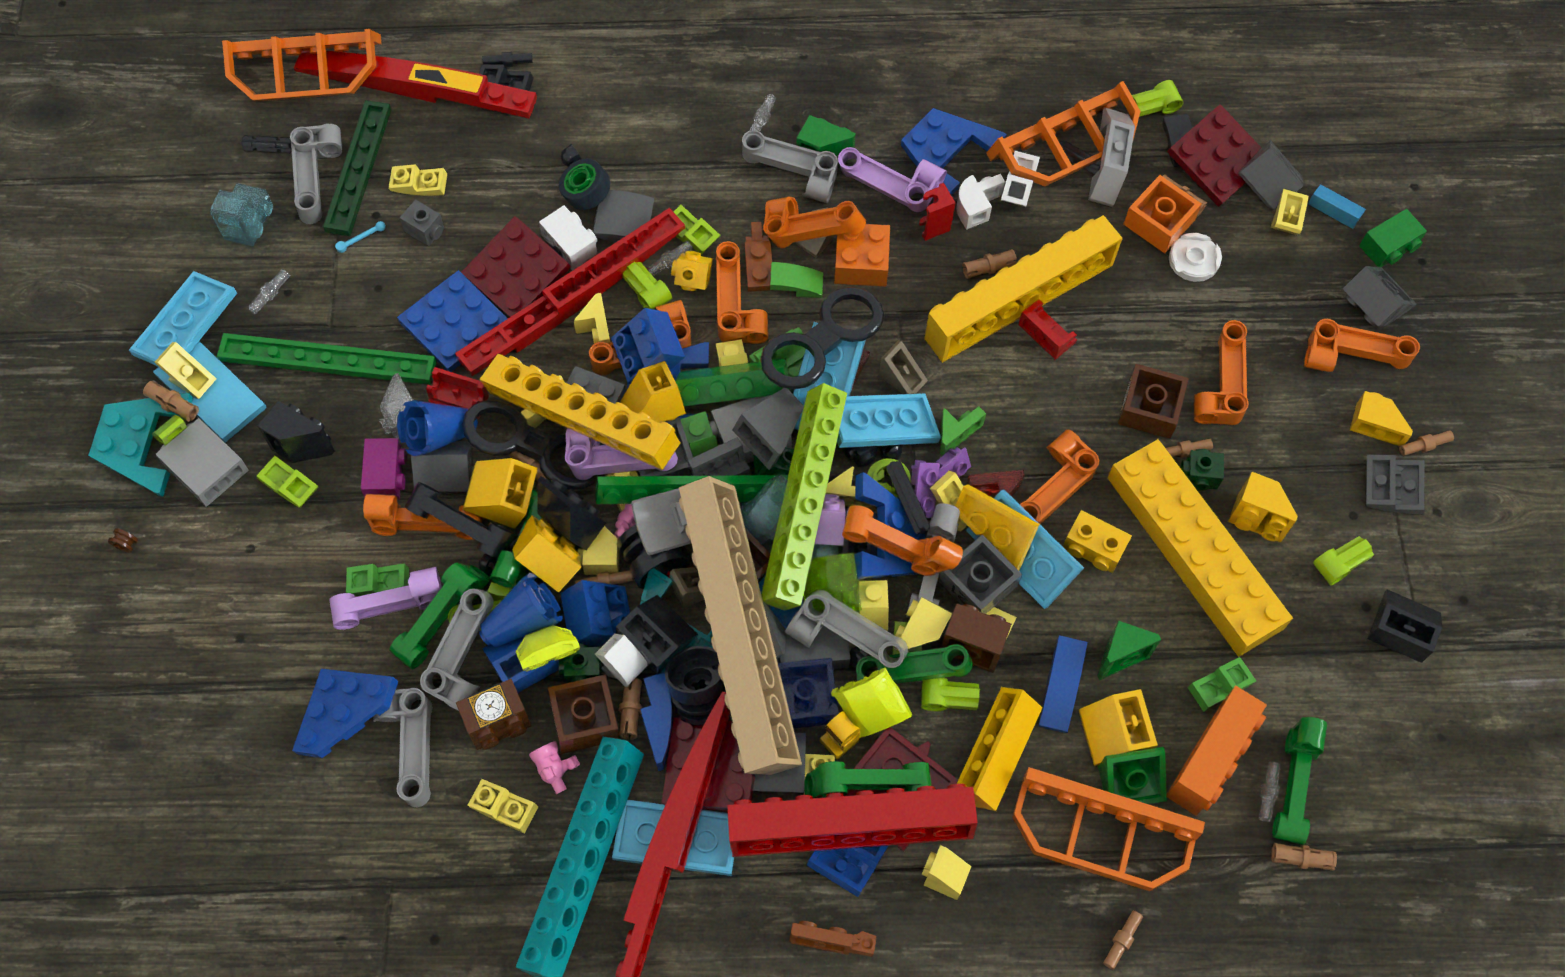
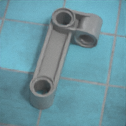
[290,124,342,224]
[742,130,838,203]
[906,503,960,618]
[420,589,494,711]
[785,590,908,668]
[373,688,433,808]

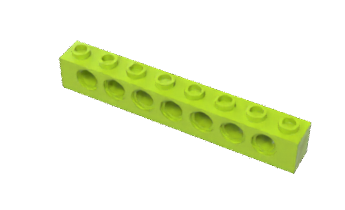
[761,383,847,611]

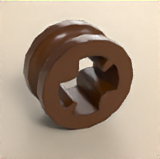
[108,528,138,553]

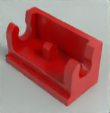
[919,182,955,241]
[1018,300,1077,360]
[426,367,489,419]

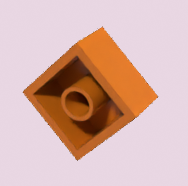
[1123,175,1202,253]
[834,224,890,287]

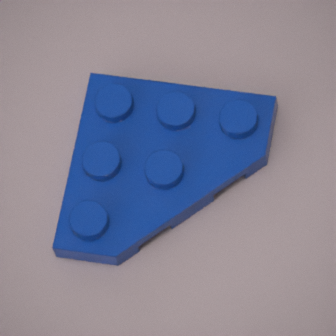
[292,669,398,758]

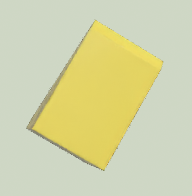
[1270,189,1309,235]

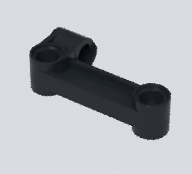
[405,482,519,559]

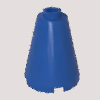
[397,400,478,456]
[479,573,563,647]

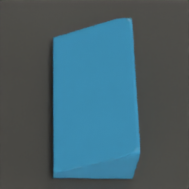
[1308,184,1366,229]

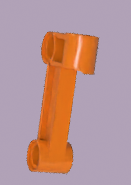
[763,197,866,248]
[716,241,768,344]
[589,300,691,376]
[1304,319,1420,372]
[1194,320,1249,425]
[1020,429,1099,524]
[363,494,483,540]
[842,505,963,576]

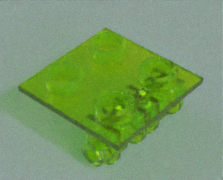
[804,553,862,612]

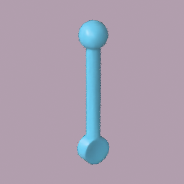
[335,221,386,253]

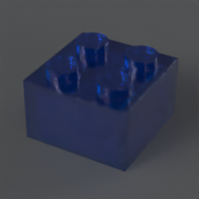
[778,658,839,728]

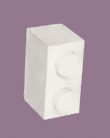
[539,205,597,270]

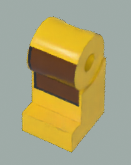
[820,711,860,760]

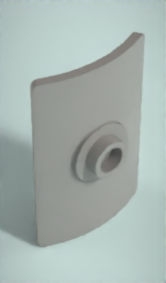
[631,488,691,555]

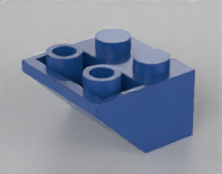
[611,308,685,383]
[560,580,630,647]
[482,637,559,693]

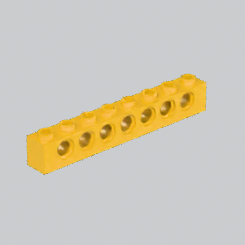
[480,354,680,470]

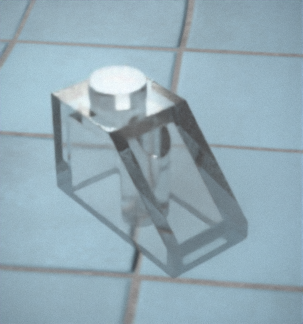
[379,373,413,440]

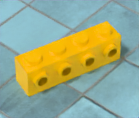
[957,687,1042,811]

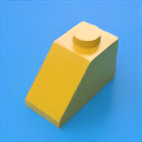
[1350,391,1413,446]

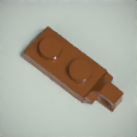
[745,222,772,292]
[789,921,876,957]

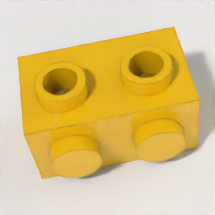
[1063,510,1132,573]

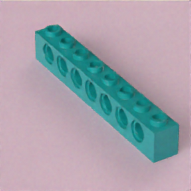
[516,736,644,977]

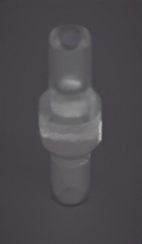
[749,94,776,132]
[646,241,693,276]
[247,269,290,314]
[1259,762,1281,822]

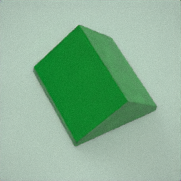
[1097,621,1161,680]
[1098,747,1167,804]

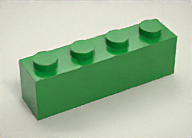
[675,358,789,406]

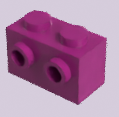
[361,438,407,500]

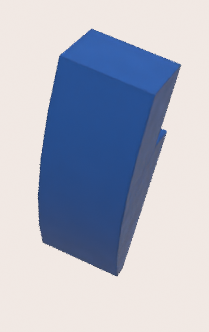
[1038,635,1088,733]
[640,672,673,771]

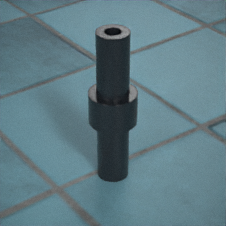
[482,51,533,67]

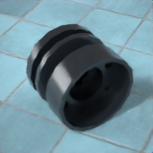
[617,524,691,589]
[665,646,726,726]

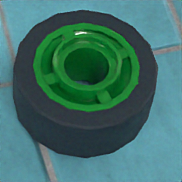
[559,158,611,210]

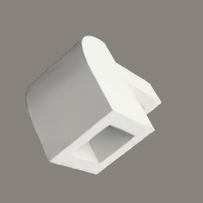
[1001,151,1040,207]
[956,174,1005,230]
[595,634,648,687]

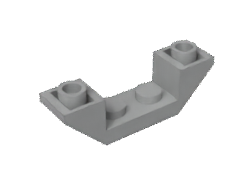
[1088,108,1135,207]

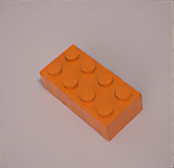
[1167,685,1267,816]

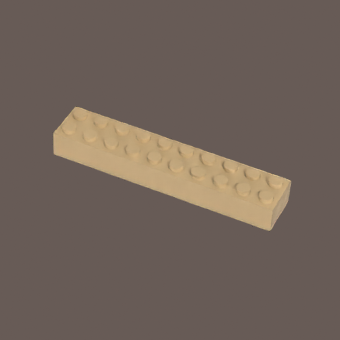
[679,476,802,775]

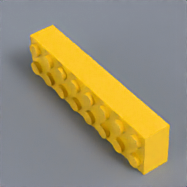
[924,215,1122,363]
[1108,439,1293,657]

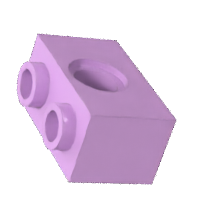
[815,494,845,546]

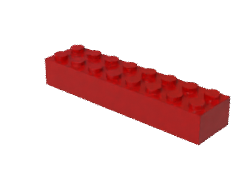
[727,784,978,857]

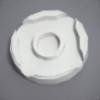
[1168,233,1222,282]

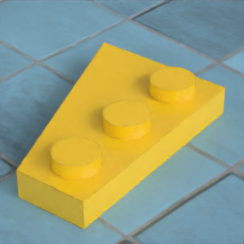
[955,484,1040,571]

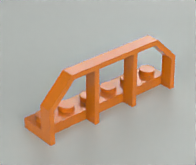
[222,29,382,101]
[986,81,1141,186]
[1012,767,1205,891]

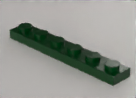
[323,100,391,236]

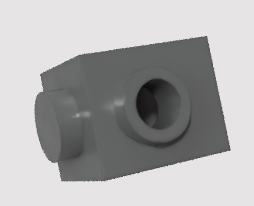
[400,199,444,246]

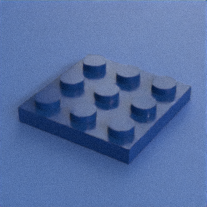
[397,270,508,372]

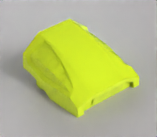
[516,625,580,672]
[831,667,912,738]

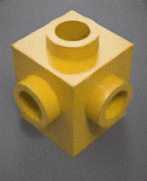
[671,251,713,291]

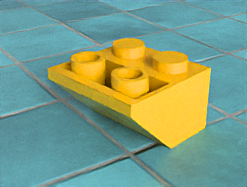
[621,361,686,423]
[463,458,538,529]
[1228,472,1298,543]
[512,515,581,592]
[1079,689,1158,766]

